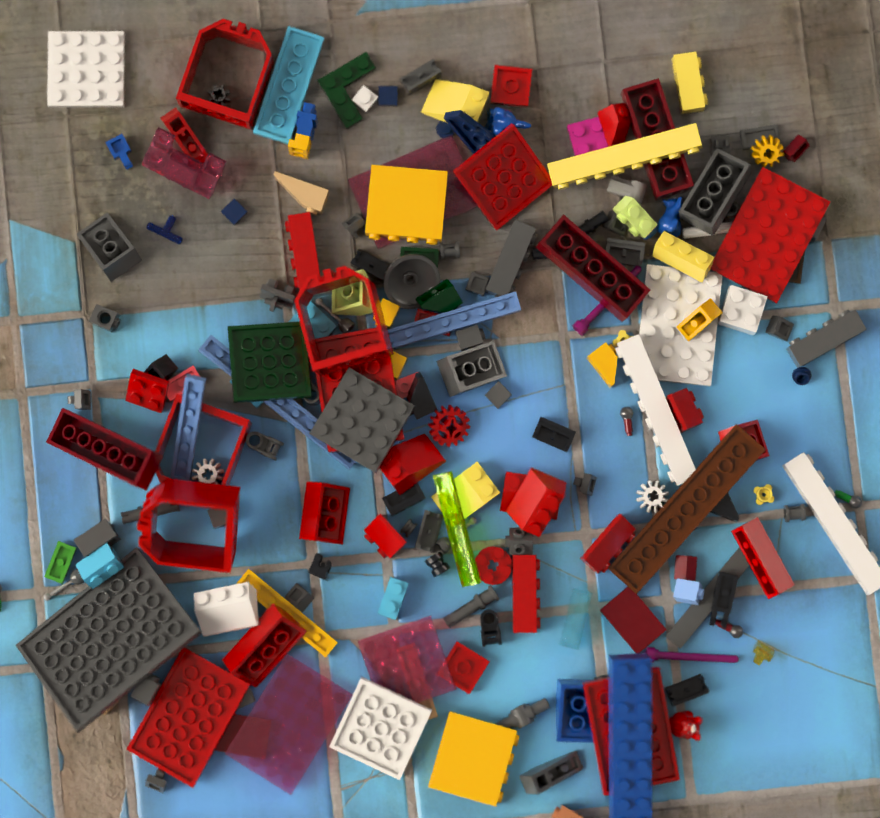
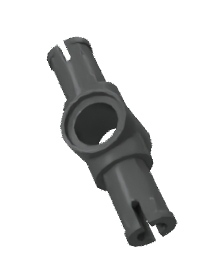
[495,698,550,729]

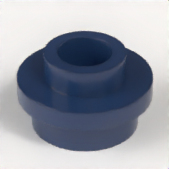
[792,367,812,385]

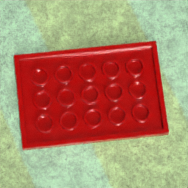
[711,167,830,304]
[315,327,405,453]
[126,647,251,788]
[582,666,680,796]

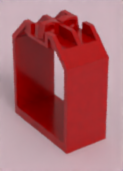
[176,19,274,130]
[294,266,394,376]
[155,394,252,485]
[137,478,240,573]

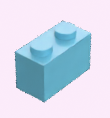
[76,543,124,589]
[377,577,409,620]

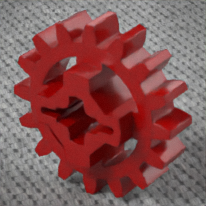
[428,405,470,447]

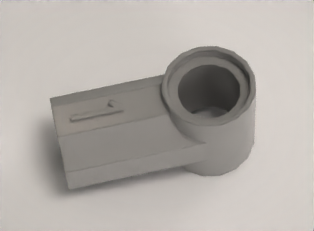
[607,175,647,204]

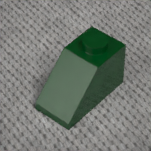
[415,279,463,313]

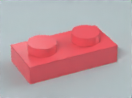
[167,365,200,402]

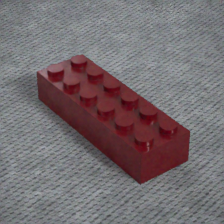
[621,78,694,201]
[536,214,650,322]
[46,407,163,491]

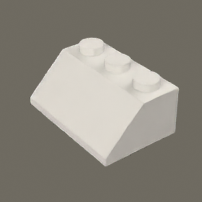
[194,582,259,637]

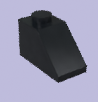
[144,354,178,380]
[407,372,437,419]
[710,493,739,522]

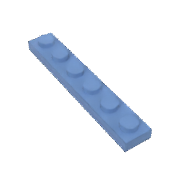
[170,374,206,481]

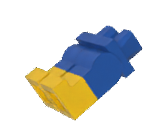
[288,102,318,159]

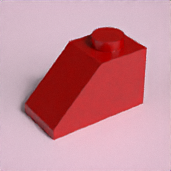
[597,103,631,147]

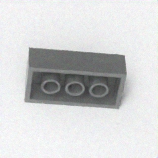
[679,148,752,236]

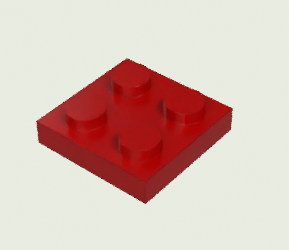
[490,65,532,108]
[125,369,169,413]
[437,641,490,695]

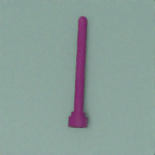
[572,266,642,336]
[646,647,739,663]

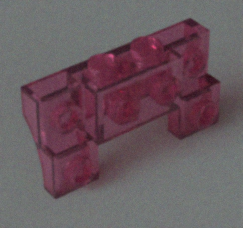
[142,127,226,199]

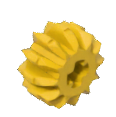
[751,135,784,167]

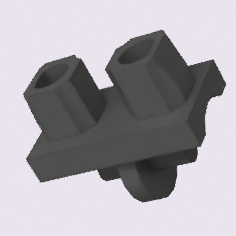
[260,279,295,312]

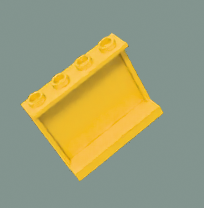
[365,165,448,245]
[428,711,520,807]

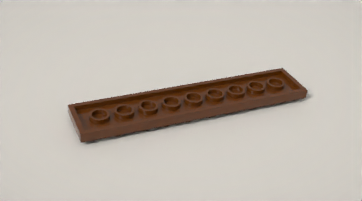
[608,424,766,594]

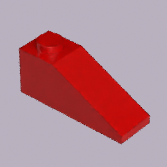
[160,107,210,168]

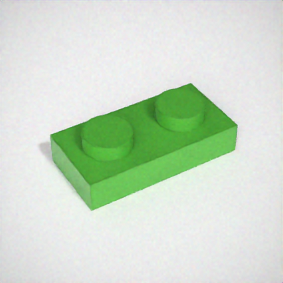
[44,541,77,584]

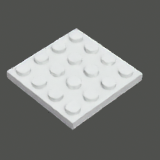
[47,31,125,107]
[329,677,432,780]

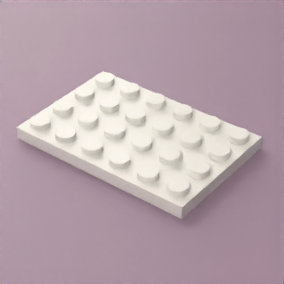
[639,264,722,387]

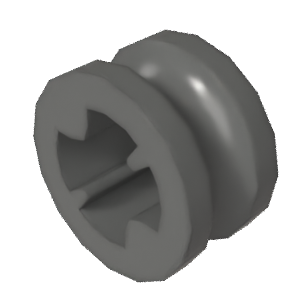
[400,519,418,538]

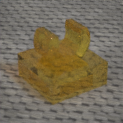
[753,640,774,666]

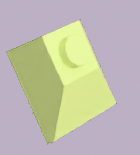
[332,269,373,316]

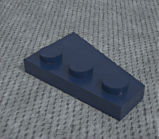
[444,110,495,154]

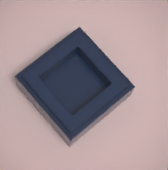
[378,86,398,106]
[221,199,248,226]

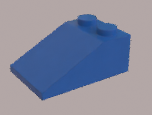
[556,679,593,743]

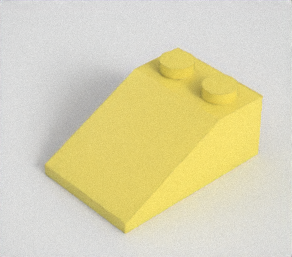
[421,79,490,123]
[431,462,500,528]

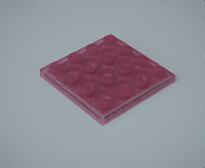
[358,616,456,703]

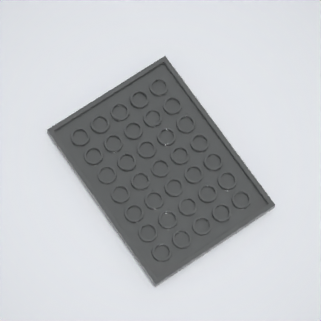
[15,547,202,733]

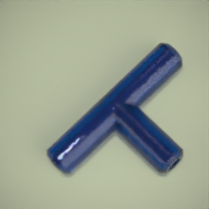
[146,215,183,245]

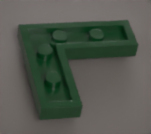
[318,52,376,129]

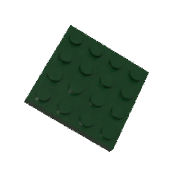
[227,322,311,403]

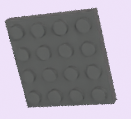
[309,368,415,473]

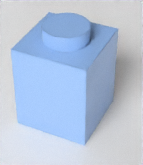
[673,578,704,605]

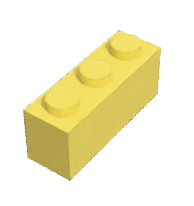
[672,52,708,114]
[652,231,714,282]

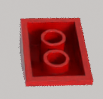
[379,433,446,495]

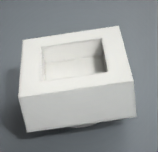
[352,85,378,113]

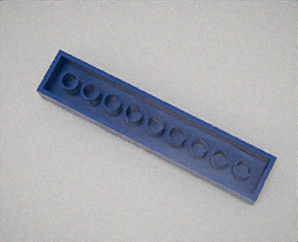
[608,653,652,818]

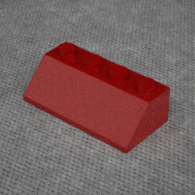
[222,603,307,688]

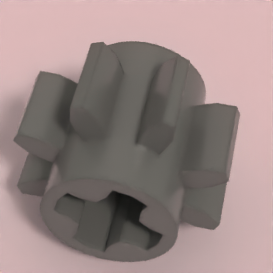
[208,85,231,106]

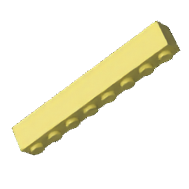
[547,123,703,190]

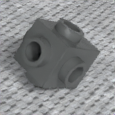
[505,527,533,555]

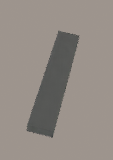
[665,548,749,649]

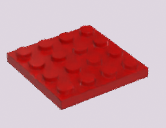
[453,123,552,230]

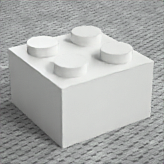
[718,285,768,335]

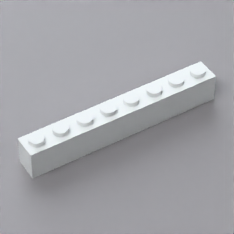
[615,334,696,486]
[782,452,880,595]

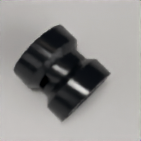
[425,551,450,577]

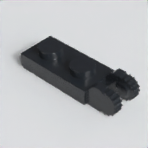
[709,572,738,629]

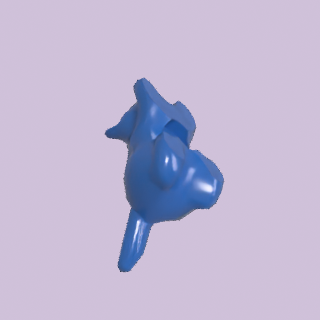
[485,107,531,135]
[643,197,684,240]

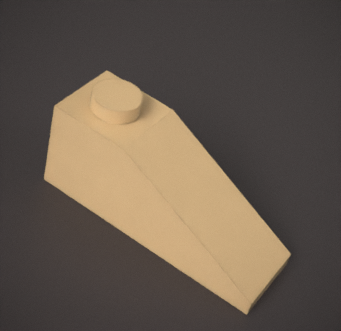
[274,171,330,216]

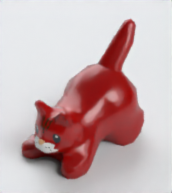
[669,711,702,741]

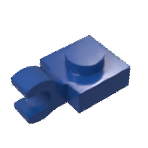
[105,134,133,170]

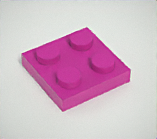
[567,117,608,156]

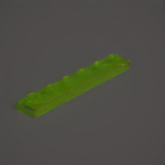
[433,471,481,587]

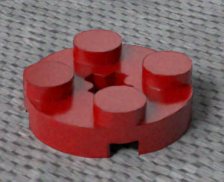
[474,546,512,585]

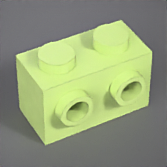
[612,196,658,238]

